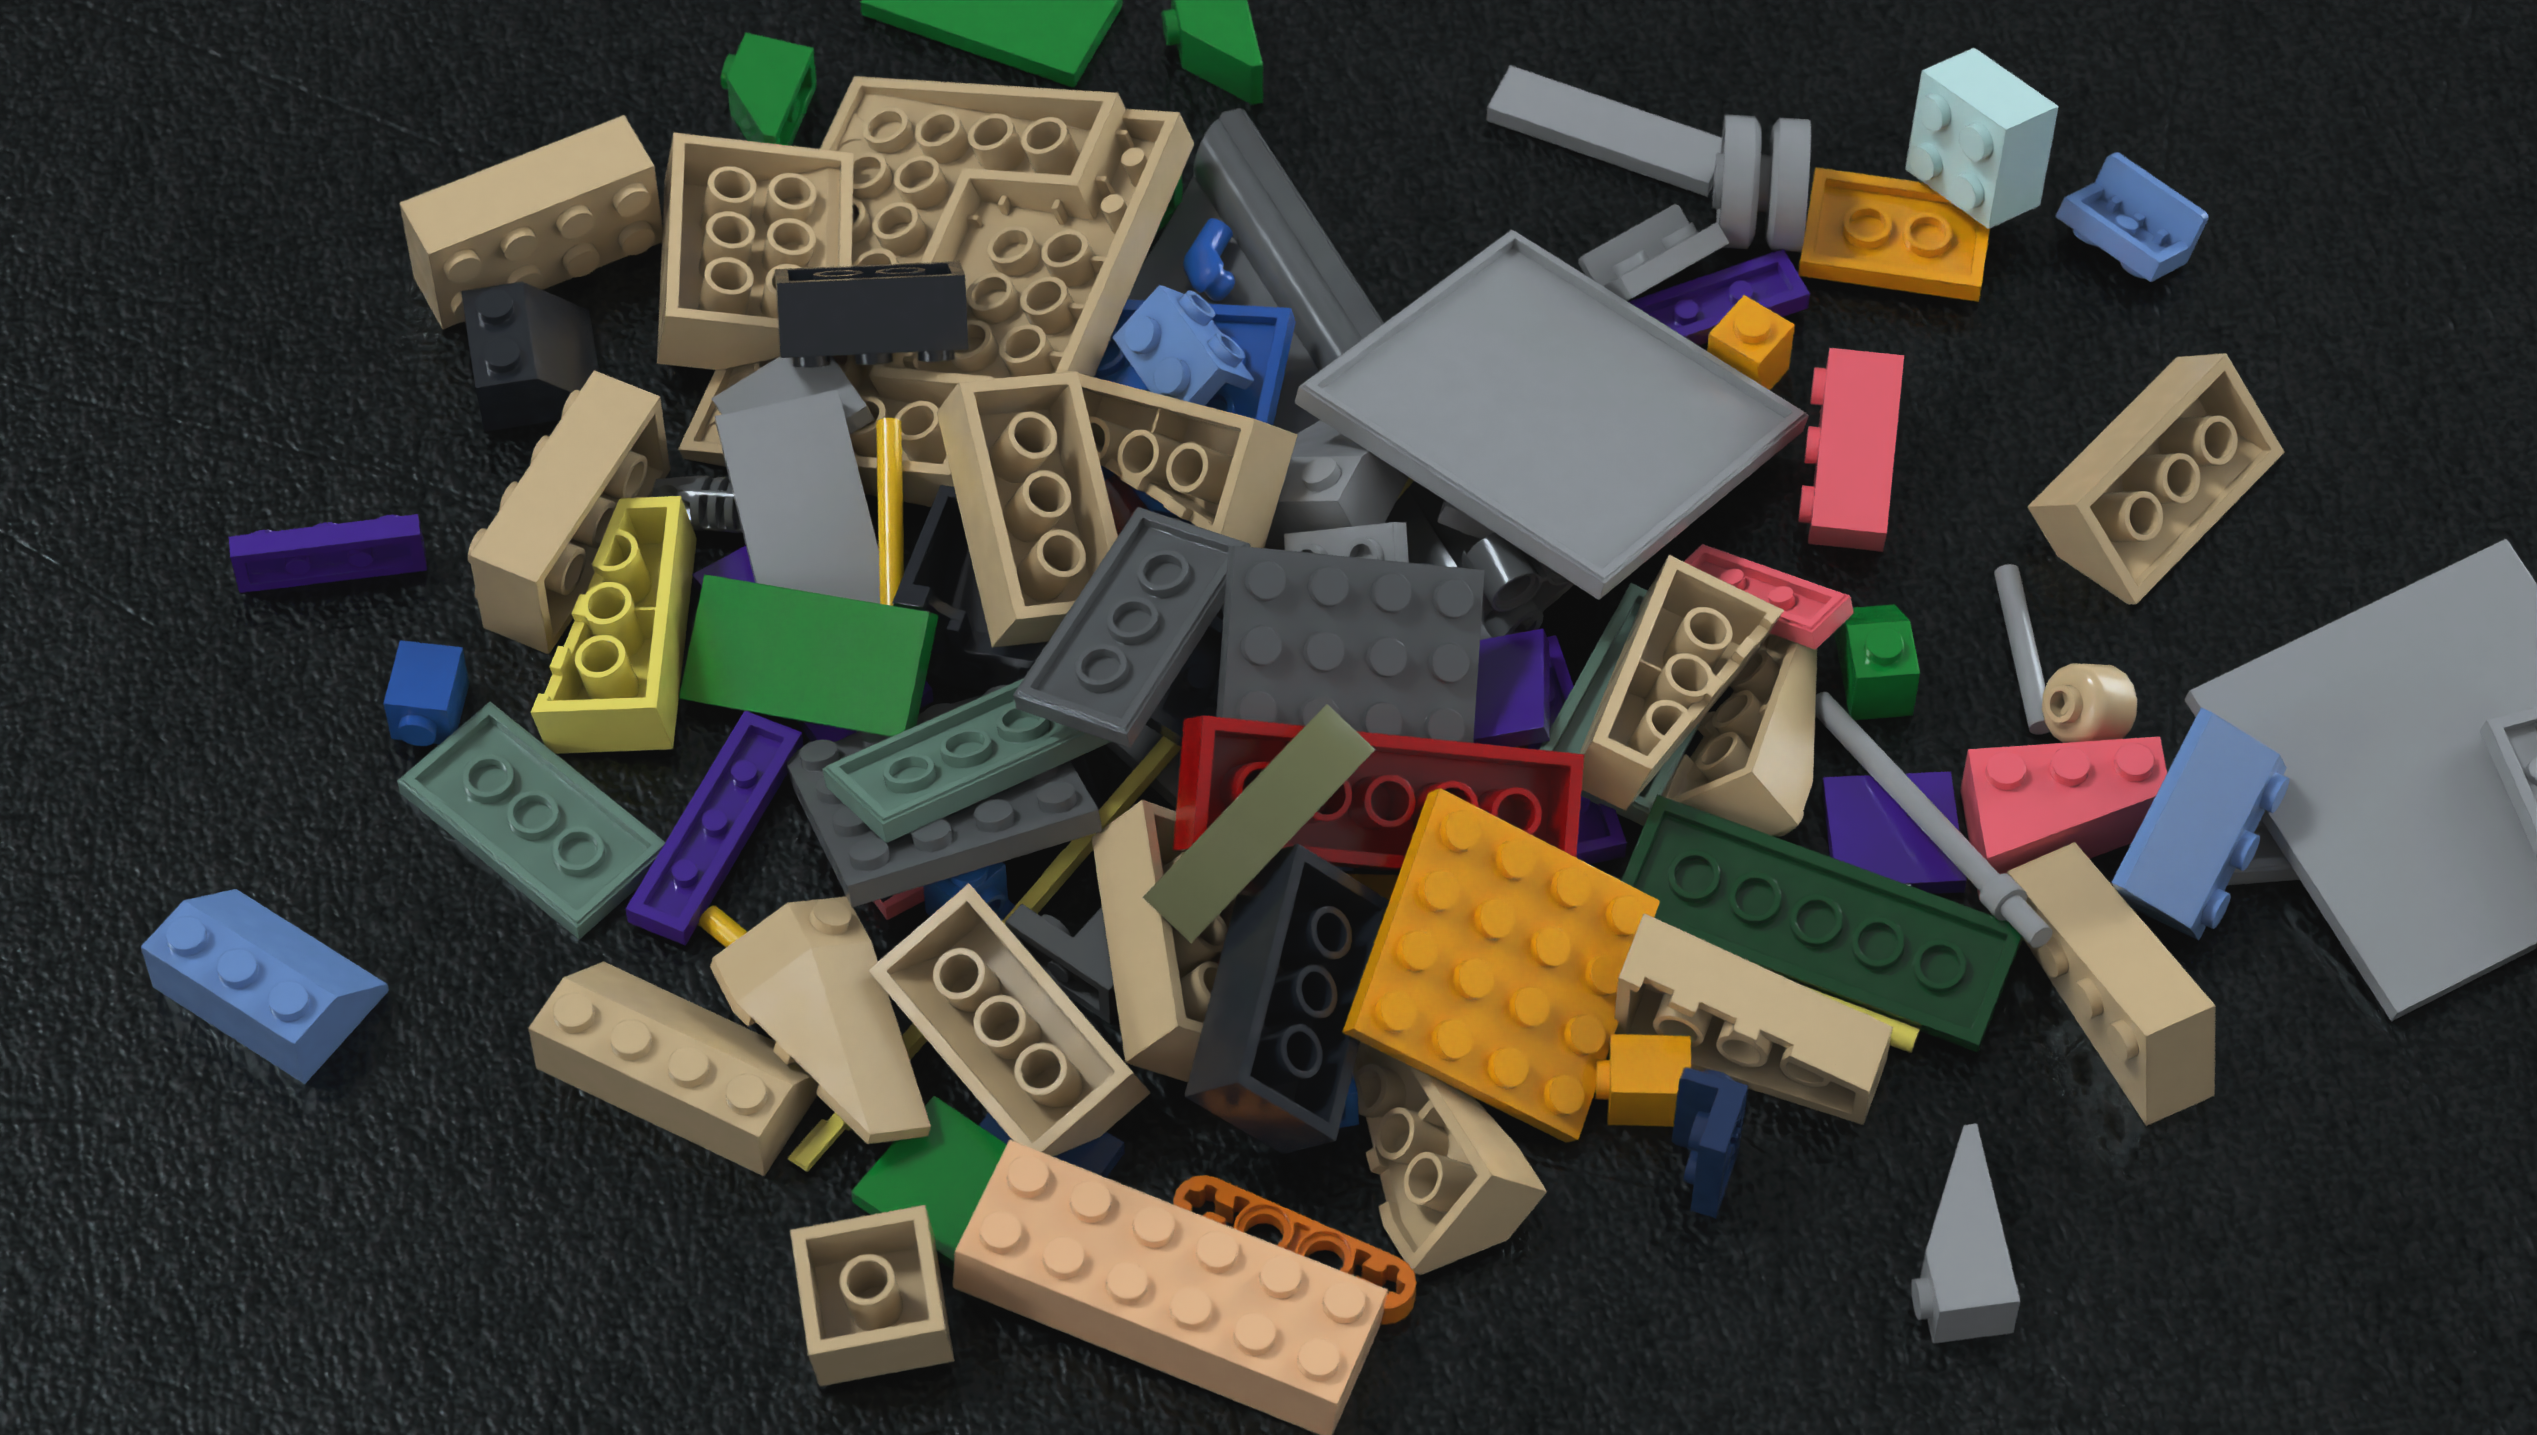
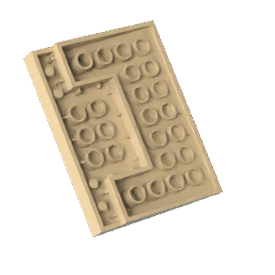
[678,76,1194,507]

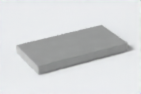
[715,389,880,604]

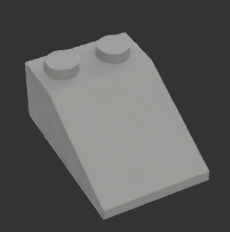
[1264,420,1409,550]

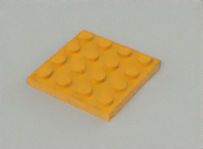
[1342,788,1660,1143]

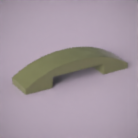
[1143,704,1375,943]

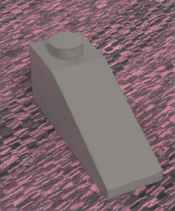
[1911,1124,2020,1343]

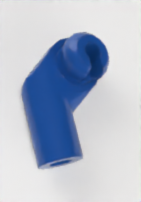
[1183,218,1235,301]

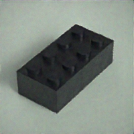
[1184,844,1390,1154]

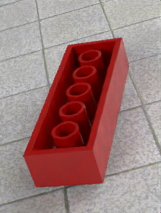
[1173,715,1585,872]

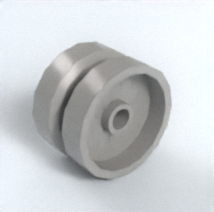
[1713,115,1811,252]

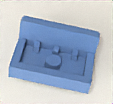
[2055,152,2208,282]
[1112,285,1254,406]

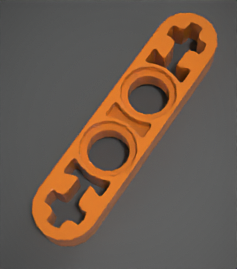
[1173,1175,1416,1325]

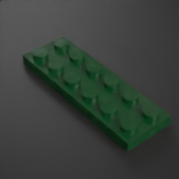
[1621,794,2023,1053]

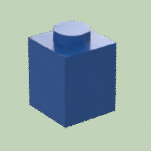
[383,640,470,746]

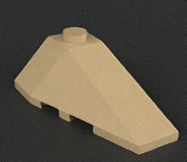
[1663,634,1817,837]
[710,896,931,1144]
[1353,1042,1547,1275]

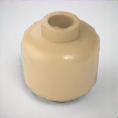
[2042,663,2137,743]

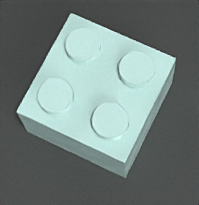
[1905,48,2058,229]

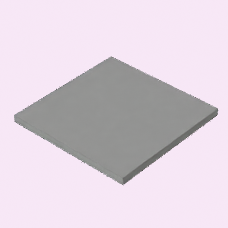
[1294,230,1809,600]
[2185,539,2537,1022]

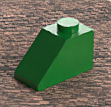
[1162,0,1263,104]
[721,33,817,146]
[1834,604,1920,720]

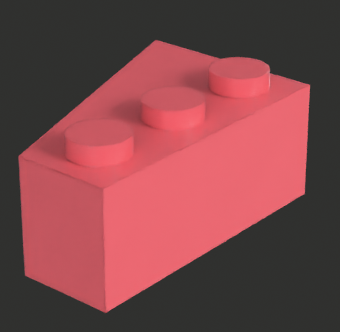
[1798,348,1904,552]
[1960,737,2167,900]

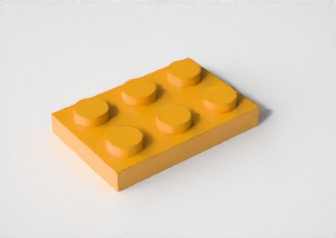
[1799,167,1990,302]

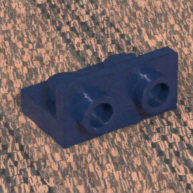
[1672,1067,1748,1218]

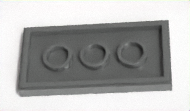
[1013,507,1251,748]

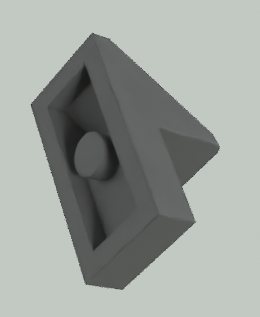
[1005,904,1118,1024]

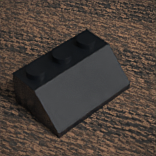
[775,261,968,368]

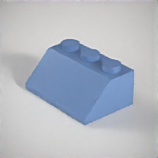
[2112,707,2290,940]
[141,889,389,1084]

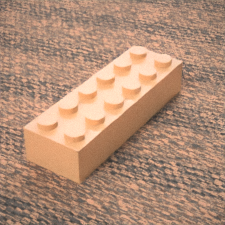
[953,1140,1388,1435]

